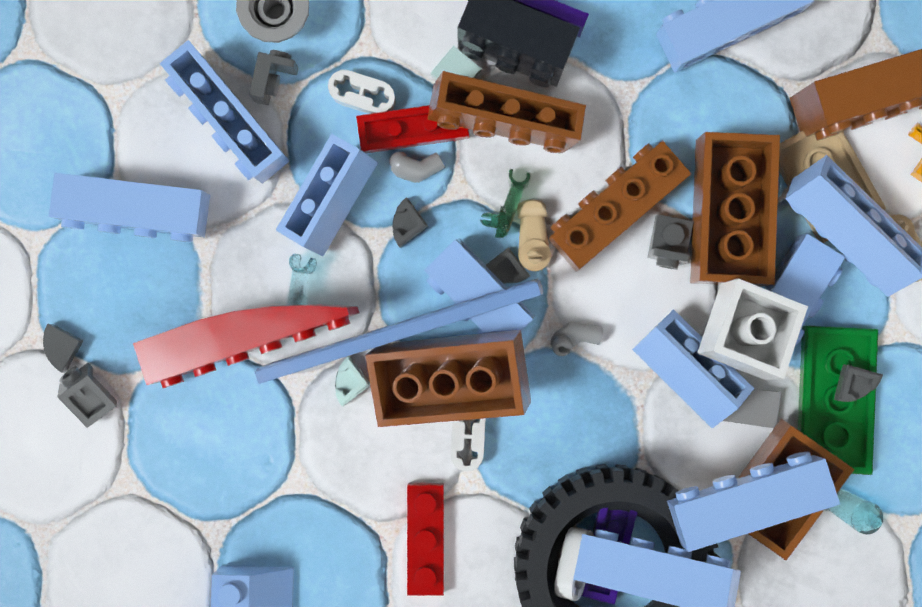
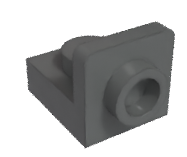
[249,50,299,106]
[647,214,694,270]
[57,363,117,428]

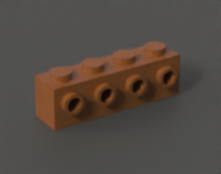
[427,71,586,153]
[548,140,691,272]

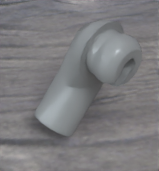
[389,152,445,183]
[551,321,603,356]

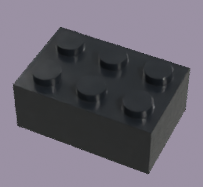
[457,0,580,88]

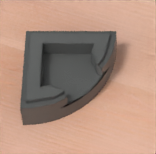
[392,197,429,248]
[486,247,530,284]
[43,323,83,373]
[834,365,883,402]

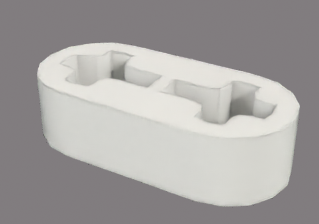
[328,70,396,114]
[451,418,486,472]
[555,527,594,601]

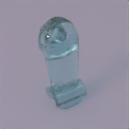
[287,253,317,305]
[825,488,883,535]

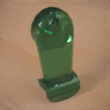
[480,169,531,238]

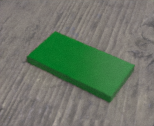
[798,326,878,475]

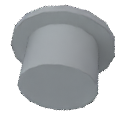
[236,0,309,43]

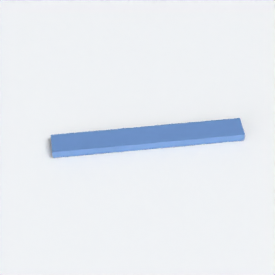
[254,279,544,384]

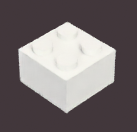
[697,278,808,380]

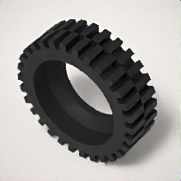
[514,464,721,607]

